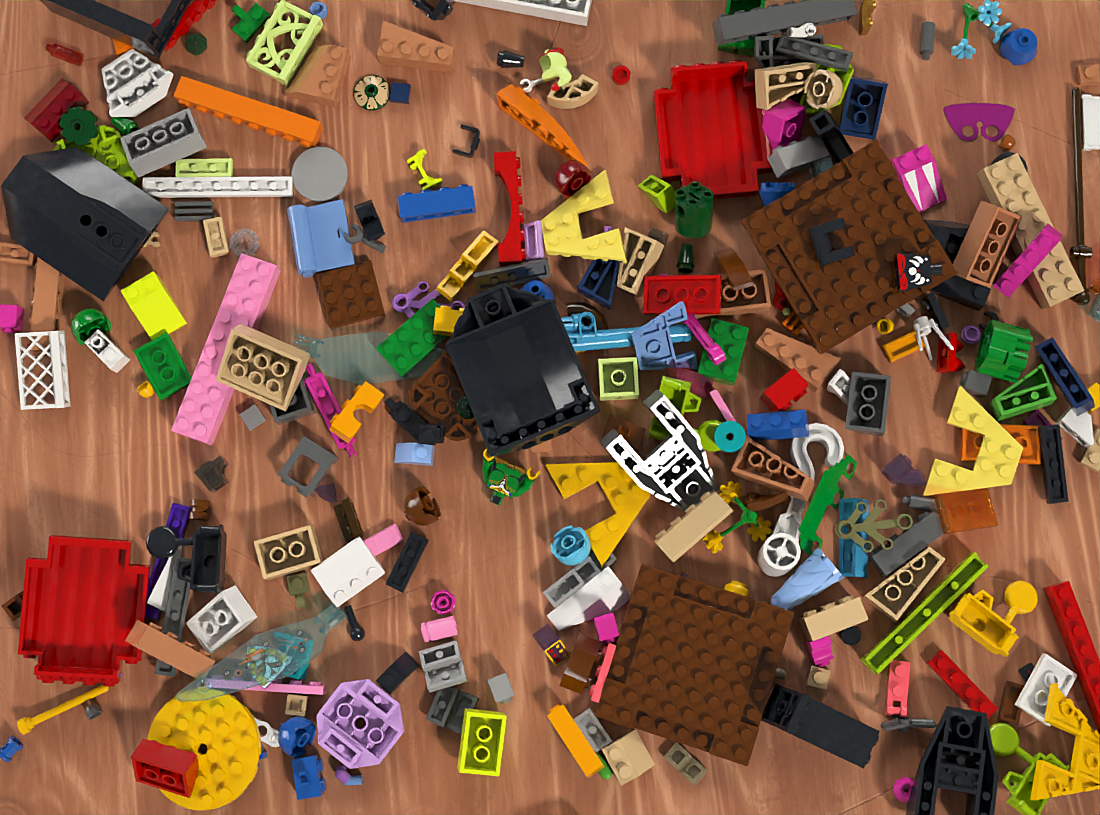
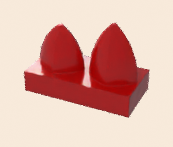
[937,332,965,374]

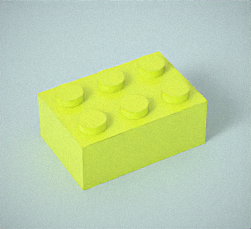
[457,708,507,776]

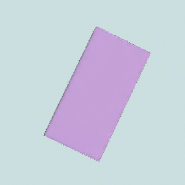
[523,220,544,261]

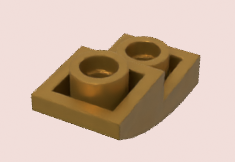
[859,0,876,36]

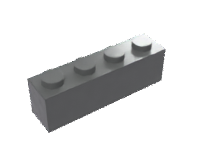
[868,511,948,577]

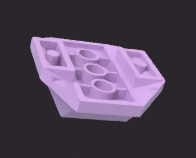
[317,679,404,769]

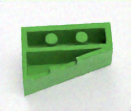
[989,363,1057,421]

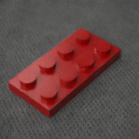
[643,275,722,315]

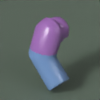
[335,765,363,786]

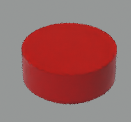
[612,65,631,85]

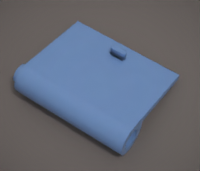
[287,199,355,278]

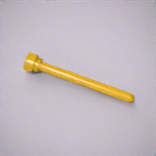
[17,685,109,735]

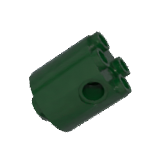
[675,181,714,238]

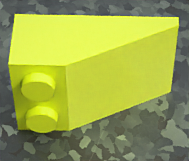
[121,271,187,340]

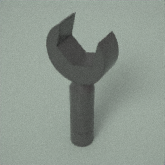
[343,224,386,253]

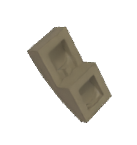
[664,742,708,786]

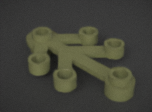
[835,499,913,553]

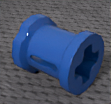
[0,736,24,762]

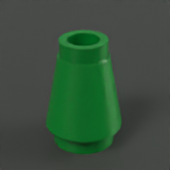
[111,117,139,136]

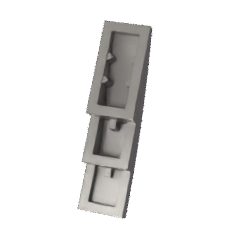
[543,553,617,608]

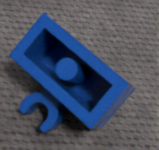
[292,754,326,800]

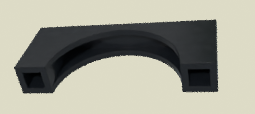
[809,109,854,163]

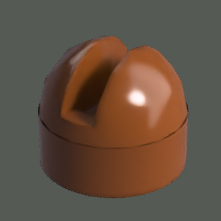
[998,134,1016,150]

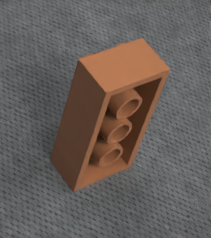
[694,269,771,320]

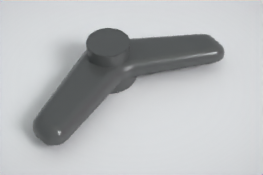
[880,717,937,732]

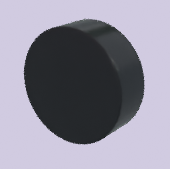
[840,626,861,645]

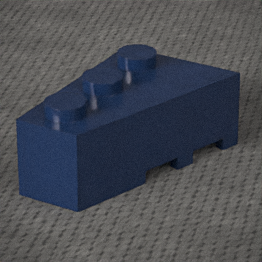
[577,259,620,310]

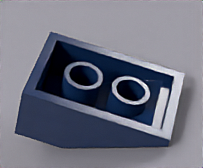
[839,76,888,140]

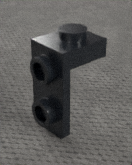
[412,0,455,21]
[354,200,385,241]

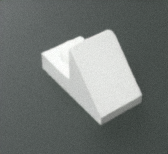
[827,369,851,406]

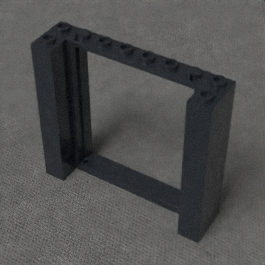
[40,0,191,58]

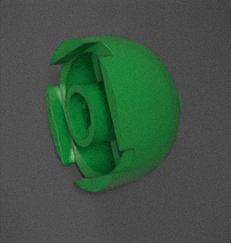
[71,309,111,347]

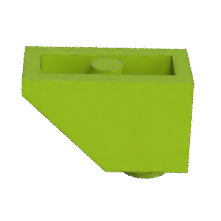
[638,174,675,214]

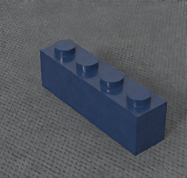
[1035,337,1095,416]

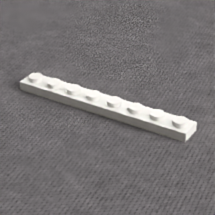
[142,177,293,198]

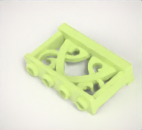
[246,0,323,87]

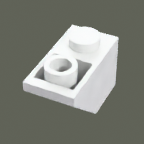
[84,329,130,373]

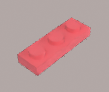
[589,643,616,703]

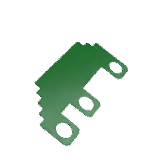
[799,454,857,555]

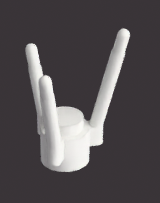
[913,316,954,360]

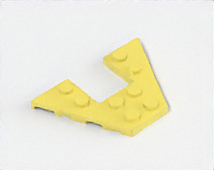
[541,170,627,263]
[922,386,1023,496]

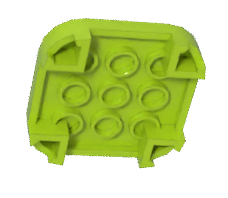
[53,125,138,186]

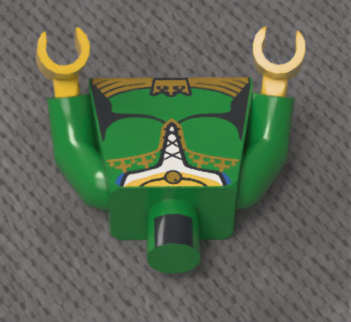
[482,448,541,506]

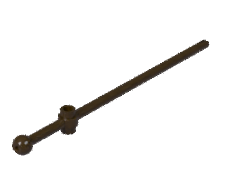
[1069,87,1093,305]

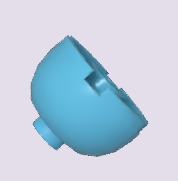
[550,526,591,566]

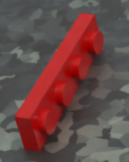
[926,650,998,719]

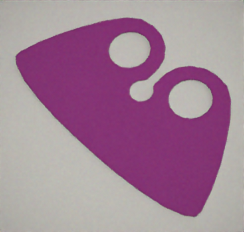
[944,103,1015,141]

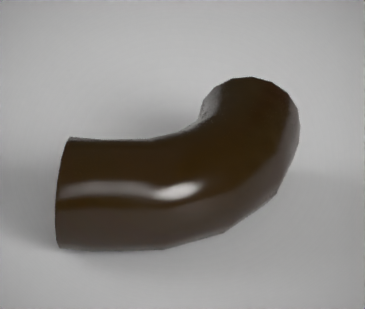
[566,302,609,330]

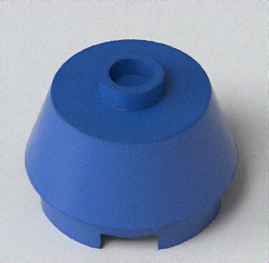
[1000,28,1038,65]
[759,182,795,206]

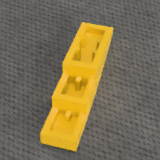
[436,231,499,301]

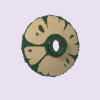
[354,75,390,111]

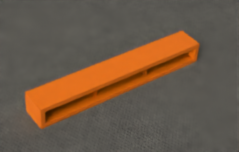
[174,76,323,148]

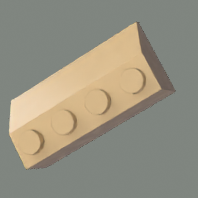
[654,491,733,562]

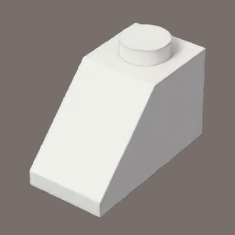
[1055,406,1094,448]

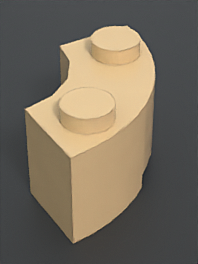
[547,74,599,109]

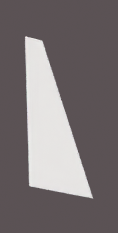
[147,546,182,612]

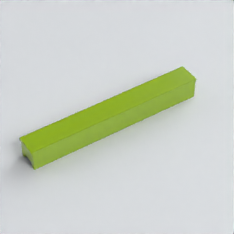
[860,552,989,674]

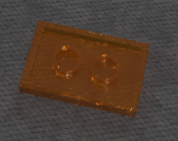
[934,488,998,534]

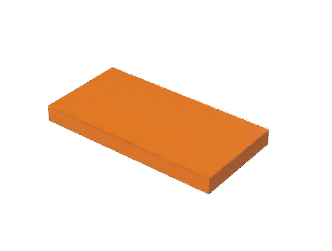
[960,424,1041,465]

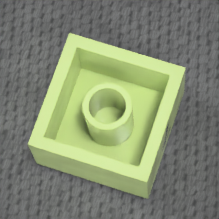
[598,357,639,401]

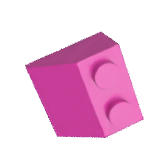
[762,99,806,149]

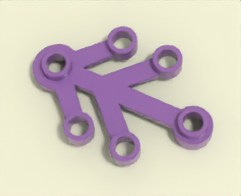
[392,281,465,319]

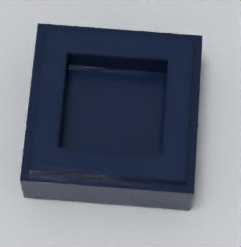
[390,82,411,104]

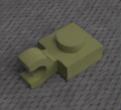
[287,572,310,608]

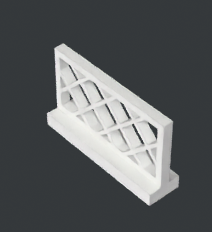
[15,331,71,410]

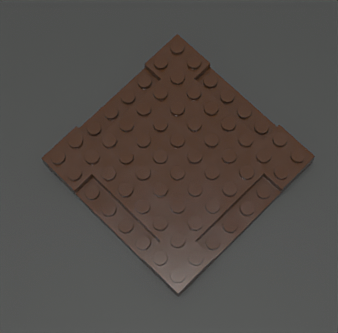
[741,139,958,354]
[594,563,795,767]

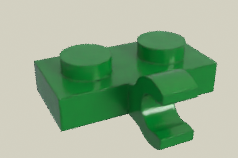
[231,3,271,43]

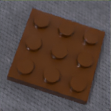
[316,260,385,330]

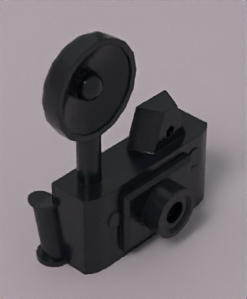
[146,524,227,594]

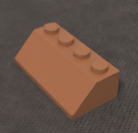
[953,200,1022,288]

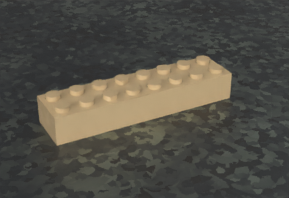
[976,153,1084,309]

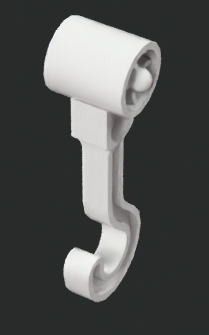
[757,423,844,577]

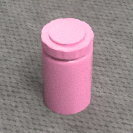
[421,616,458,642]

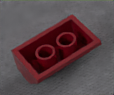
[24,78,89,142]

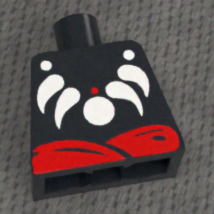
[894,253,942,293]

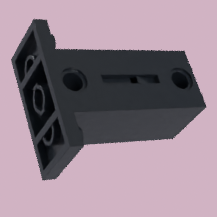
[761,684,880,769]

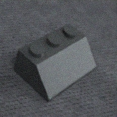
[845,371,891,437]

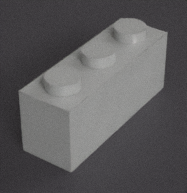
[768,136,830,178]

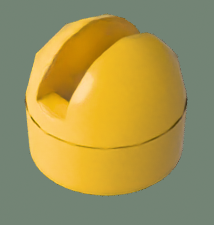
[877,318,894,334]
[137,381,154,398]

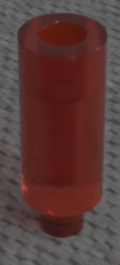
[46,43,84,66]

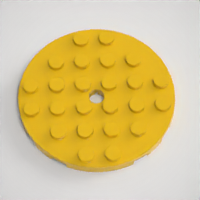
[147,688,261,810]

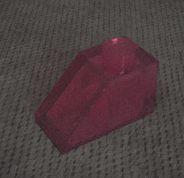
[675,368,714,400]

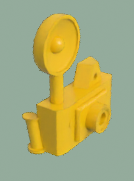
[948,581,1038,657]

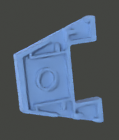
[631,301,698,370]

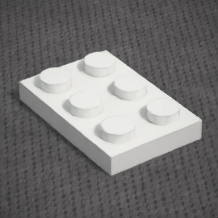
[1014,653,1077,726]

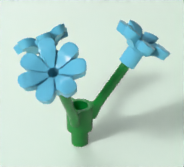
[951,0,1012,59]

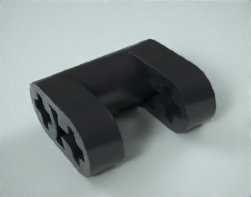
[808,218,855,267]

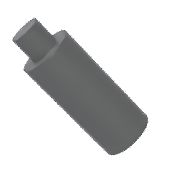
[920,22,935,60]
[901,494,942,514]

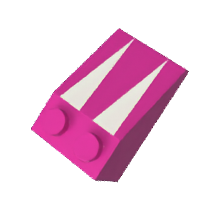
[891,144,947,212]

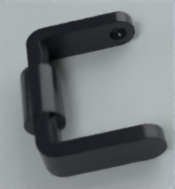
[452,124,480,158]

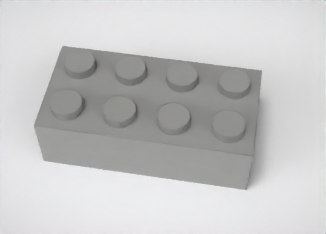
[120,108,207,178]

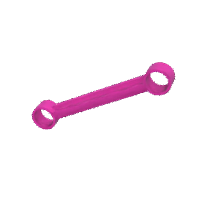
[659,273,726,366]

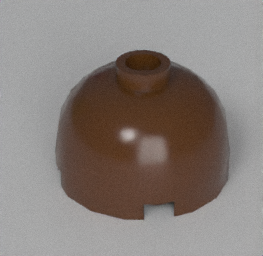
[404,486,441,526]

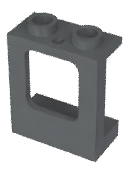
[278,436,339,497]

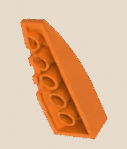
[496,84,587,167]

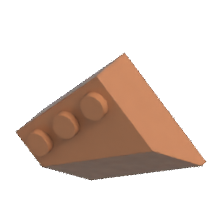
[283,44,351,108]

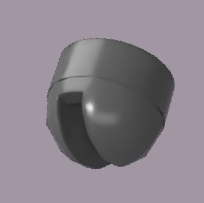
[85,702,103,720]

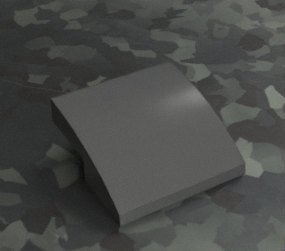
[426,686,479,734]

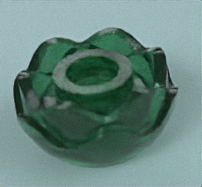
[184,33,207,55]
[456,396,475,419]

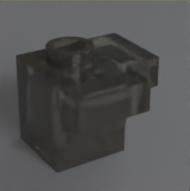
[194,456,229,493]

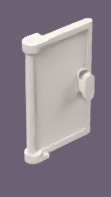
[1081,95,1100,151]

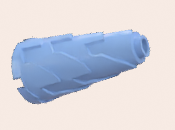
[771,547,844,610]

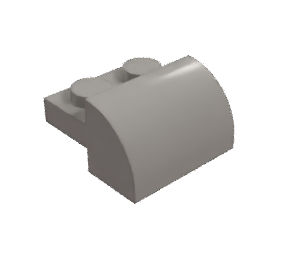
[419,640,467,692]

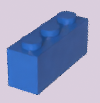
[747,410,809,441]

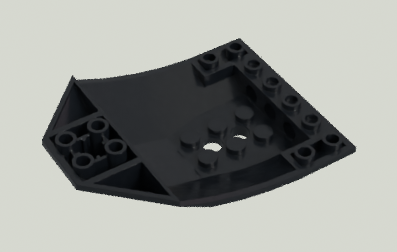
[1,147,170,302]

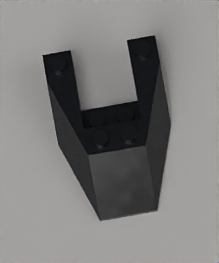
[923,219,991,311]
[906,706,999,815]

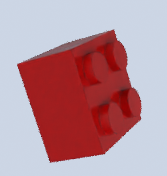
[760,368,809,412]

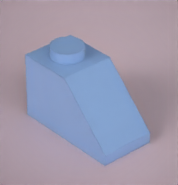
[394,443,435,466]

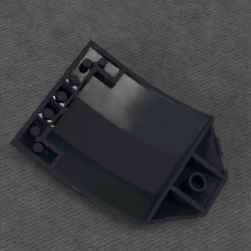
[445,283,600,457]

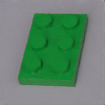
[134,333,192,401]

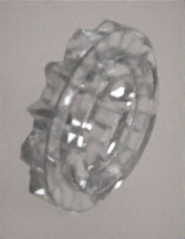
[230,228,260,257]

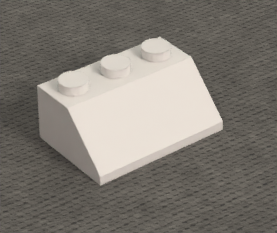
[311,536,385,607]

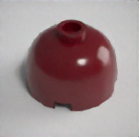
[554,161,592,199]

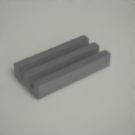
[174,201,214,222]

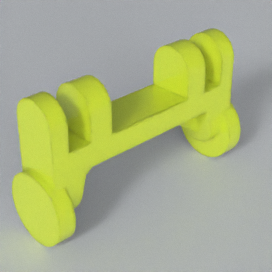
[406,149,443,190]

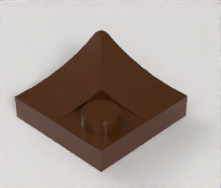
[743,492,787,511]

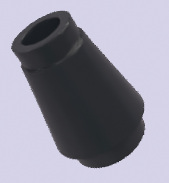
[497,50,524,68]

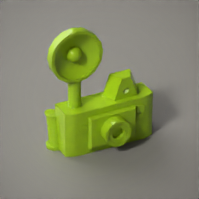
[648,375,729,452]
[989,723,1069,815]

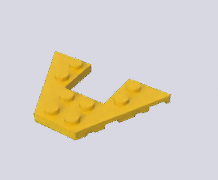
[545,462,650,567]
[1030,683,1100,800]

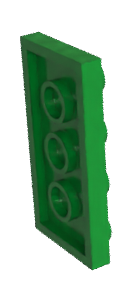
[376,298,448,378]

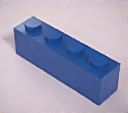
[398,184,476,223]

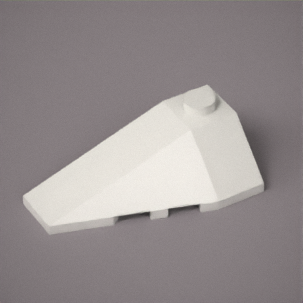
[547,567,631,631]

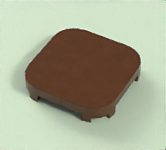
[410,351,479,441]

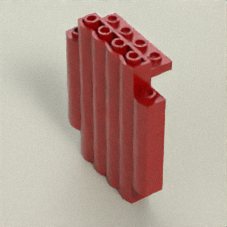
[653,60,774,200]
[18,535,150,687]

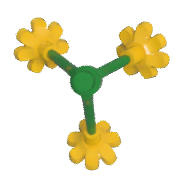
[702,481,773,554]

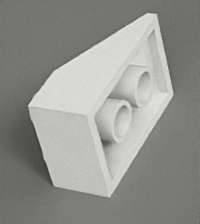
[186,585,257,653]

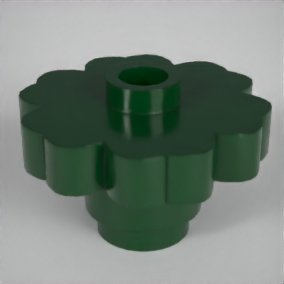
[59,106,100,146]

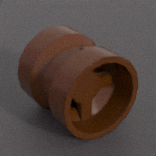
[188,499,210,521]

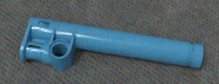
[561,312,692,352]

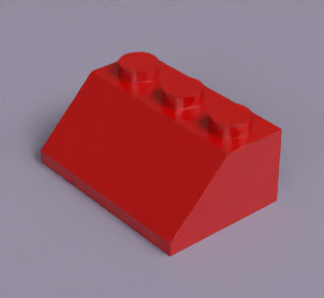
[131,738,199,798]

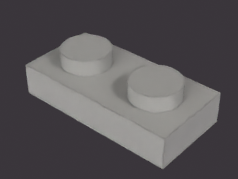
[574,708,612,752]

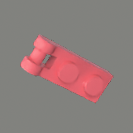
[885,660,910,718]

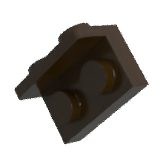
[334,498,364,542]

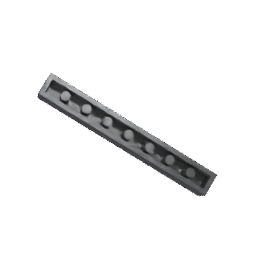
[712,0,857,46]

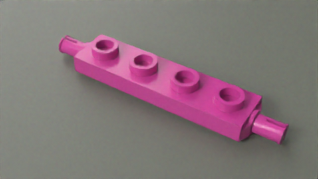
[305,364,357,458]

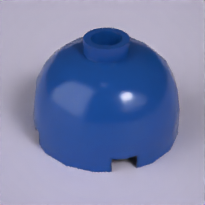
[278,716,316,758]

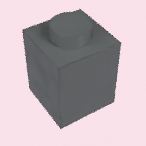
[959,370,992,398]

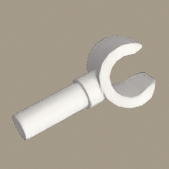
[520,78,544,92]

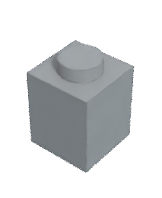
[487,673,515,704]

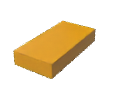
[881,330,925,363]

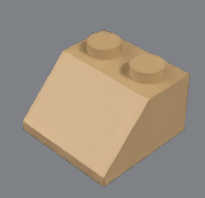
[602,729,655,786]

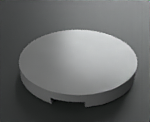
[292,147,348,202]

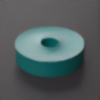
[714,421,746,452]

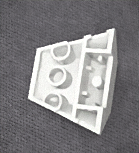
[101,49,173,117]

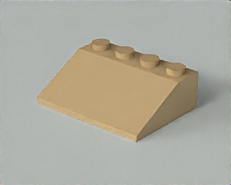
[216,324,310,411]

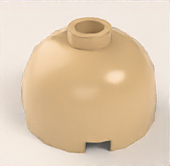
[804,70,843,109]

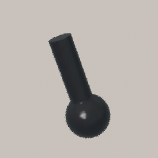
[344,605,365,641]

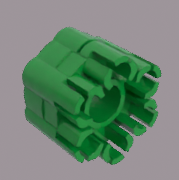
[975,319,1033,383]

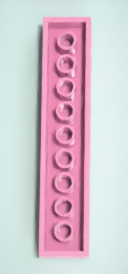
[171,253,281,446]

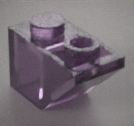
[880,453,926,488]

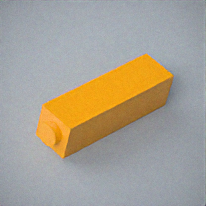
[547,704,605,778]

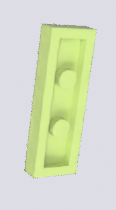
[176,158,233,177]

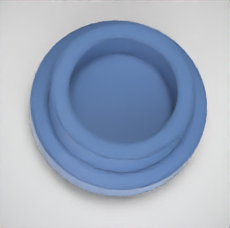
[309,2,328,20]

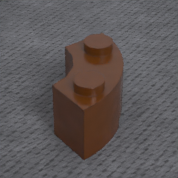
[559,633,602,694]

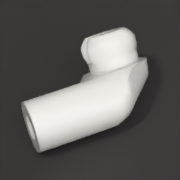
[787,23,816,38]

